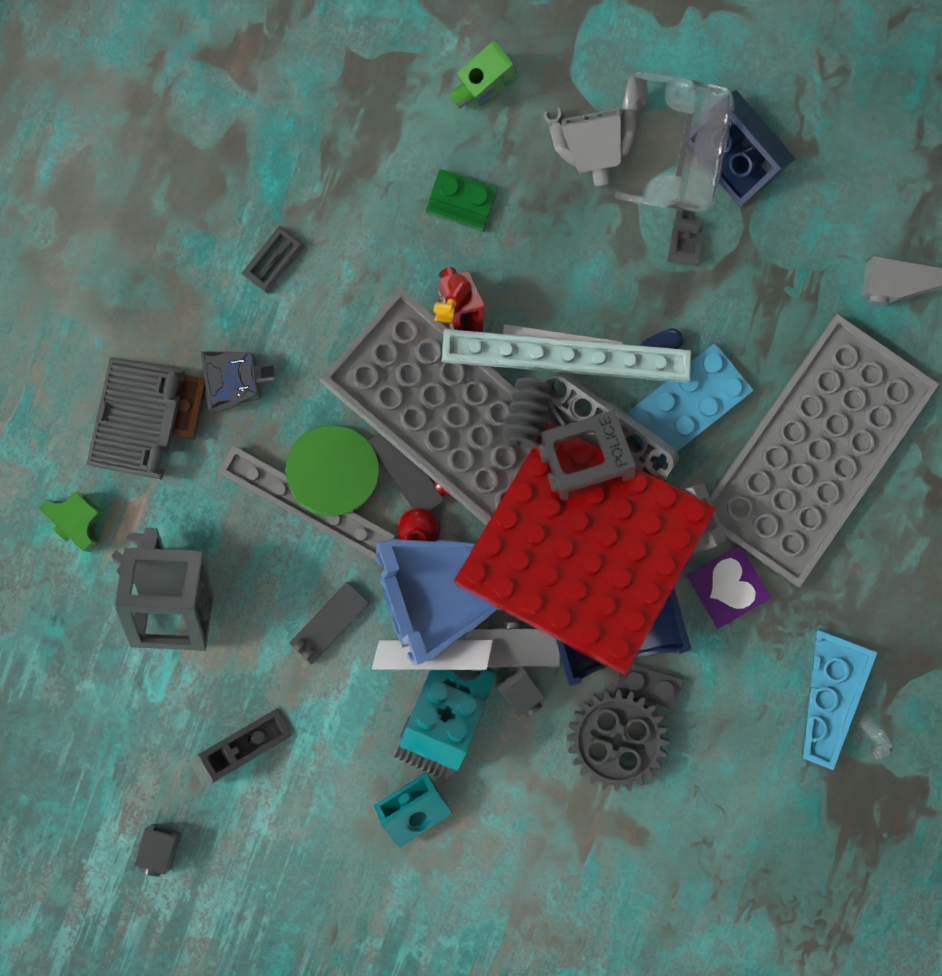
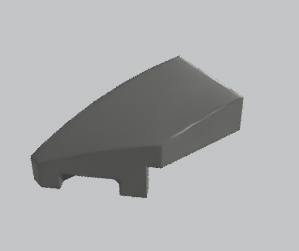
[667,200,703,266]

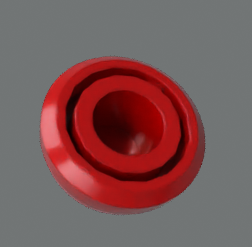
[398,508,441,542]

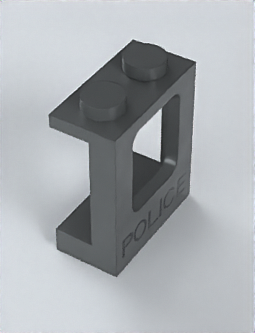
[537,410,636,500]

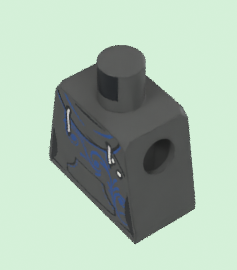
[201,351,276,413]

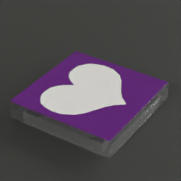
[685,545,771,629]

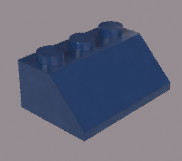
[681,90,796,207]

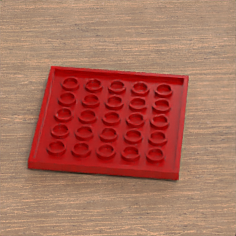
[454,423,716,676]

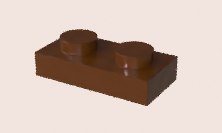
[172,374,206,440]

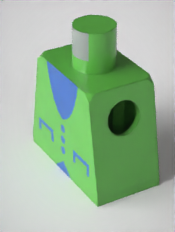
[449,40,519,109]

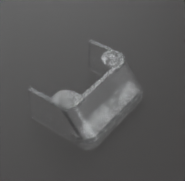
[615,71,734,212]

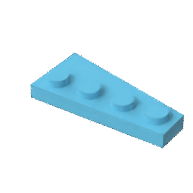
[803,630,877,770]

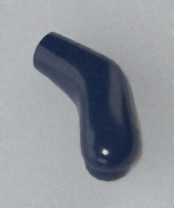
[640,328,684,349]

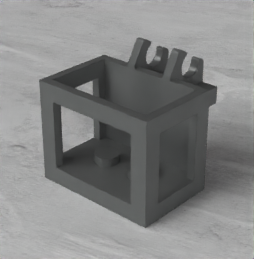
[112,528,214,651]

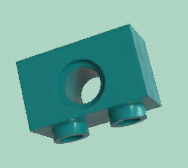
[373,772,453,848]

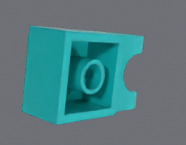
[399,667,497,771]

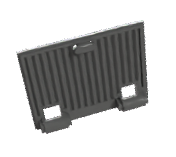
[86,358,185,480]

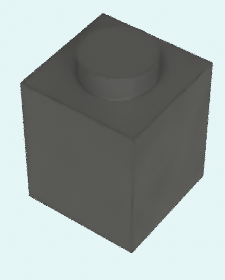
[134,824,181,877]

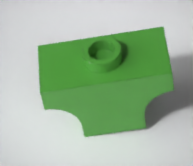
[38,492,105,552]

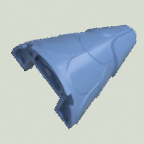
[376,539,501,665]

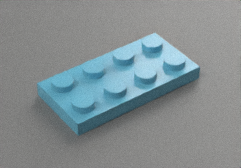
[627,343,754,465]

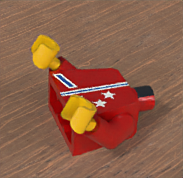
[433,267,485,332]

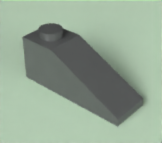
[188,709,292,788]

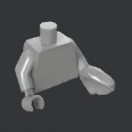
[544,75,648,186]

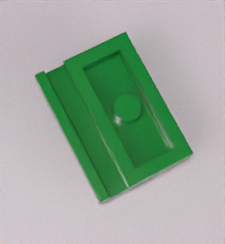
[426,169,498,232]

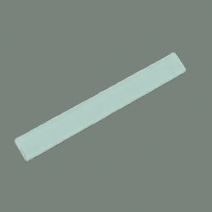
[441,329,691,383]

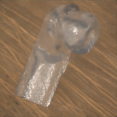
[857,714,893,760]

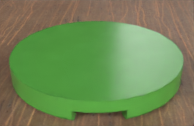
[285,425,379,517]

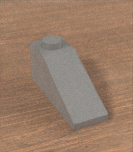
[861,256,942,306]

